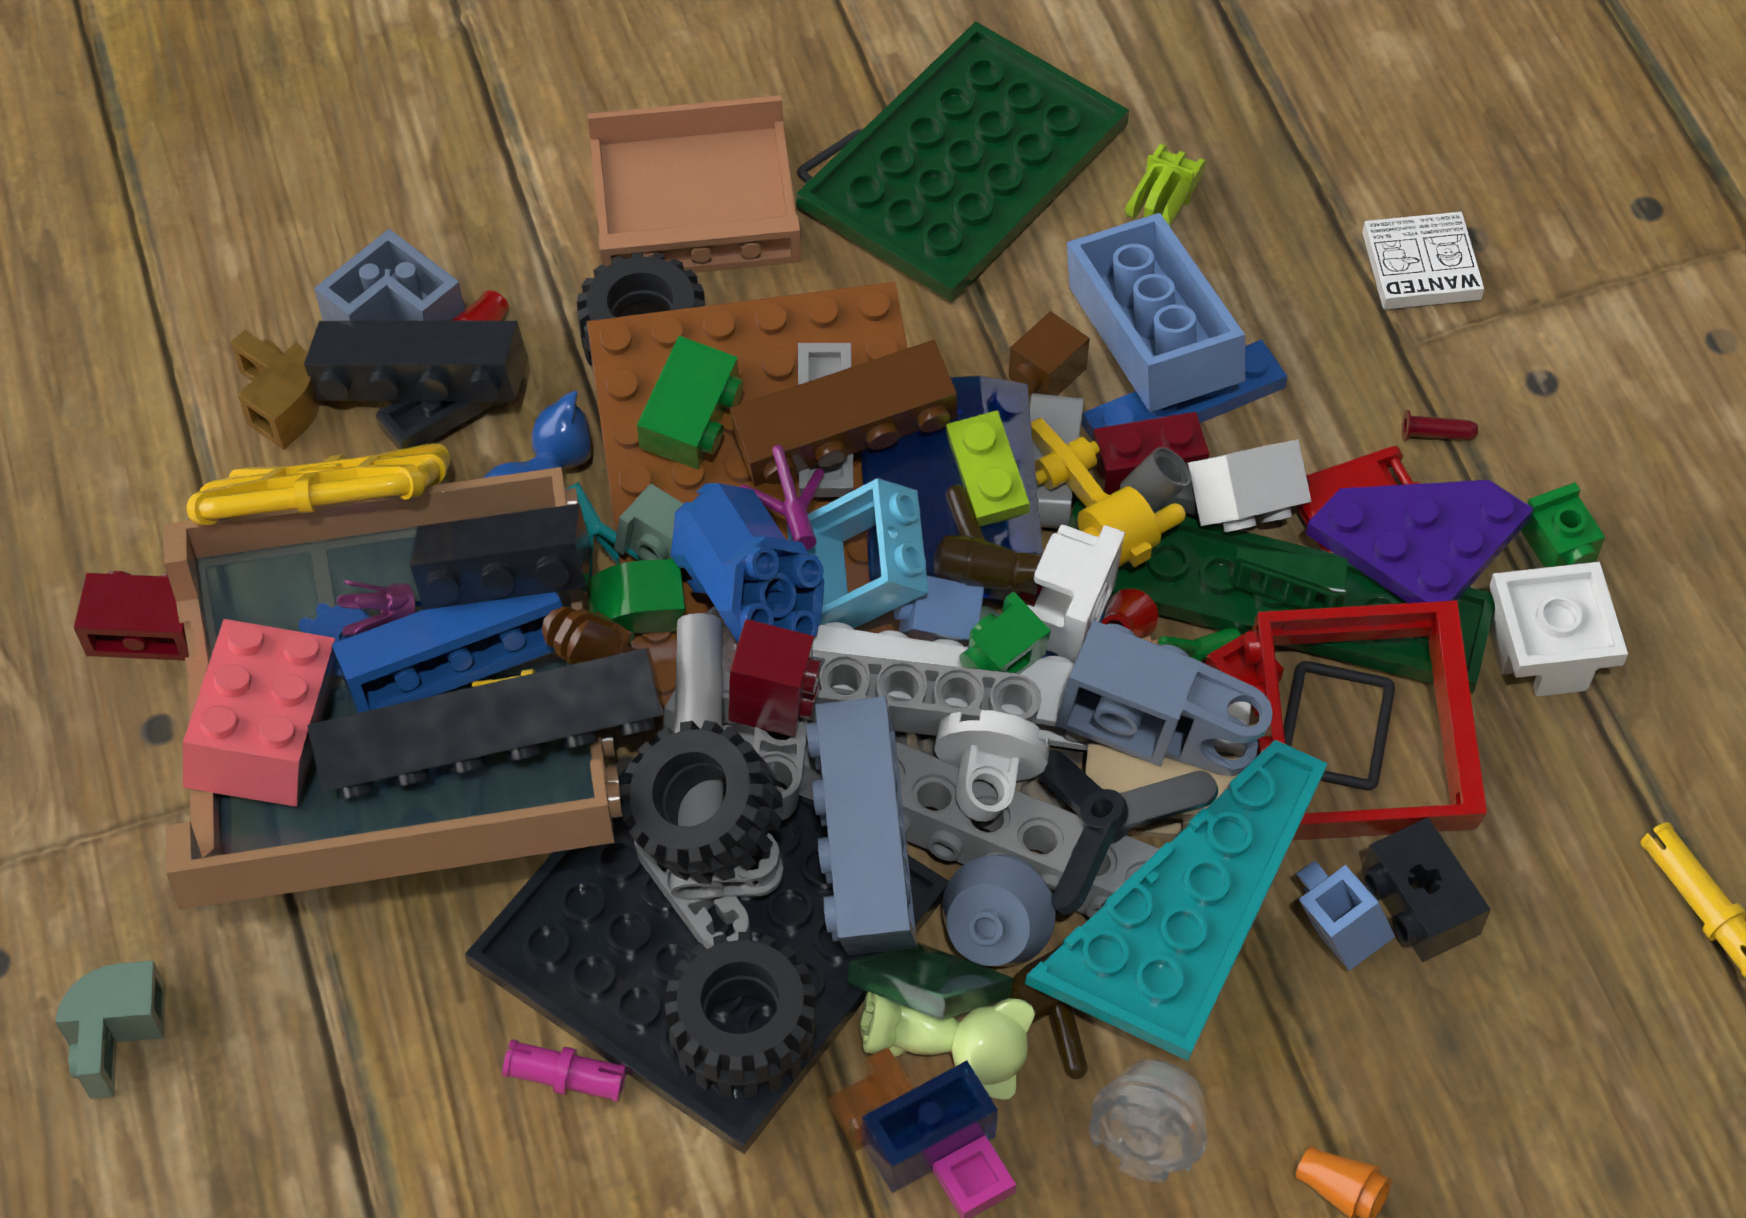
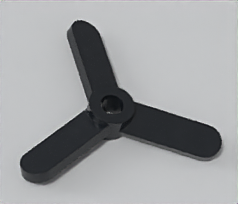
[1037,750,1218,915]

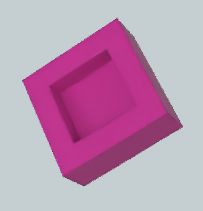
[933,1135,1016,1218]

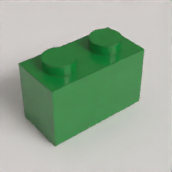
[636,336,744,470]

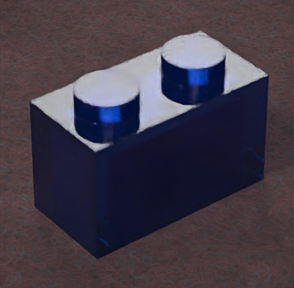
[862,1060,998,1193]

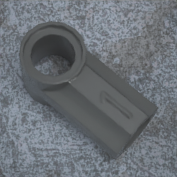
[1120,447,1199,516]

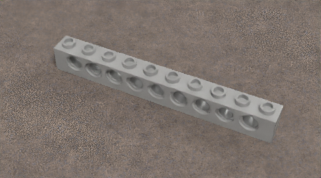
[663,671,1159,918]

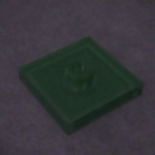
[847,943,1013,1020]

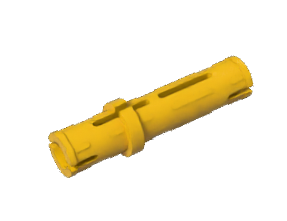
[1640,822,1746,979]

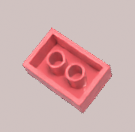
[183,619,335,807]

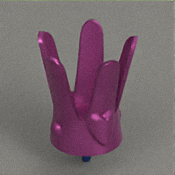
[336,580,422,636]

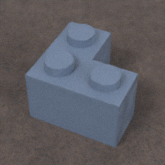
[314,229,465,321]

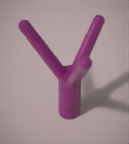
[740,445,825,550]

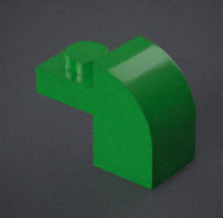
[586,559,685,645]

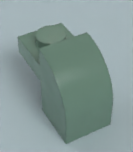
[55,961,166,1099]

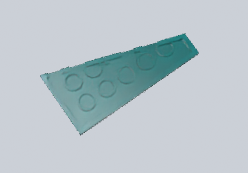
[1025,740,1328,1061]

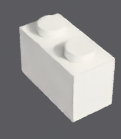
[1188,439,1311,532]

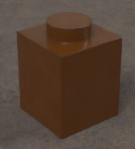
[1009,311,1090,396]

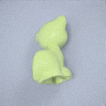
[859,981,1035,1100]

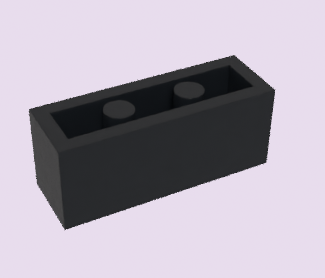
[409,503,592,610]

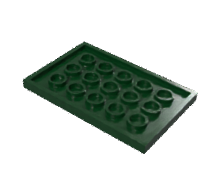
[796,21,1129,302]

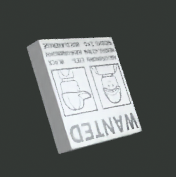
[1362,212,1484,310]

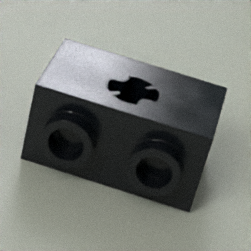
[1362,817,1491,963]

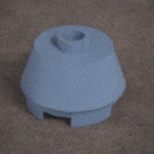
[942,854,1056,967]

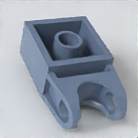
[1055,620,1273,776]

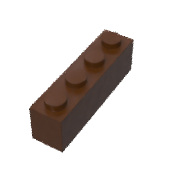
[729,339,958,487]

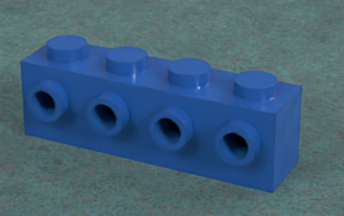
[331,592,562,713]

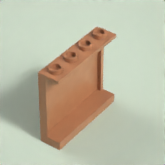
[587,95,801,273]

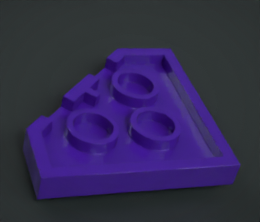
[1306,480,1534,603]

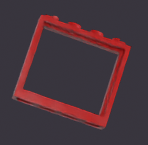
[1244,600,1487,841]

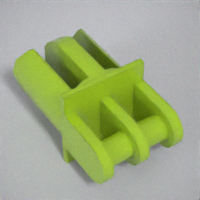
[1124,143,1207,227]

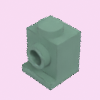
[614,483,683,569]

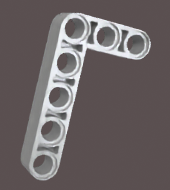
[752,650,1042,821]

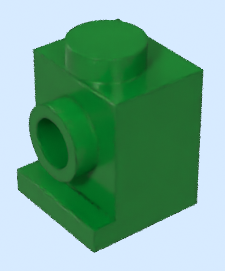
[1521,482,1605,568]
[959,591,1051,674]

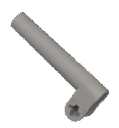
[671,613,784,900]

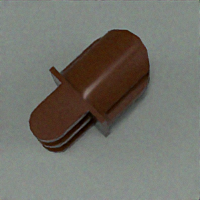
[542,607,638,664]

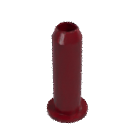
[1402,410,1478,441]

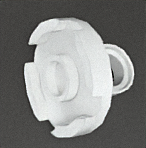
[934,710,1050,822]

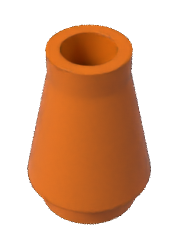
[1296,1146,1392,1218]

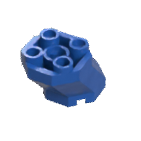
[671,483,825,642]

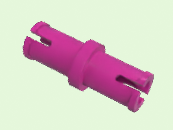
[502,1039,626,1102]

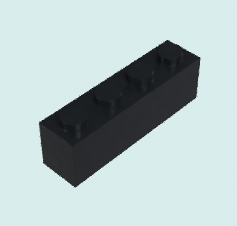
[304,321,528,402]

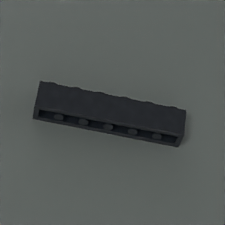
[307,647,664,799]

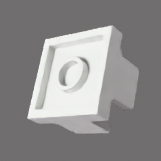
[1027,525,1125,663]
[1489,562,1628,696]

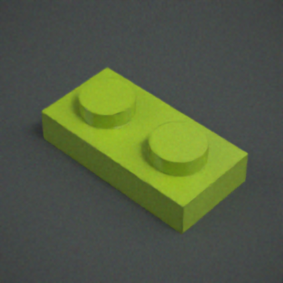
[946,410,1030,527]

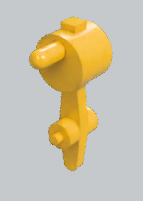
[1026,418,1186,567]

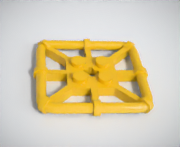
[187,444,451,525]

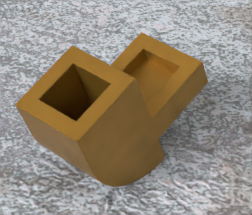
[230,329,320,450]

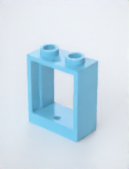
[787,478,929,629]

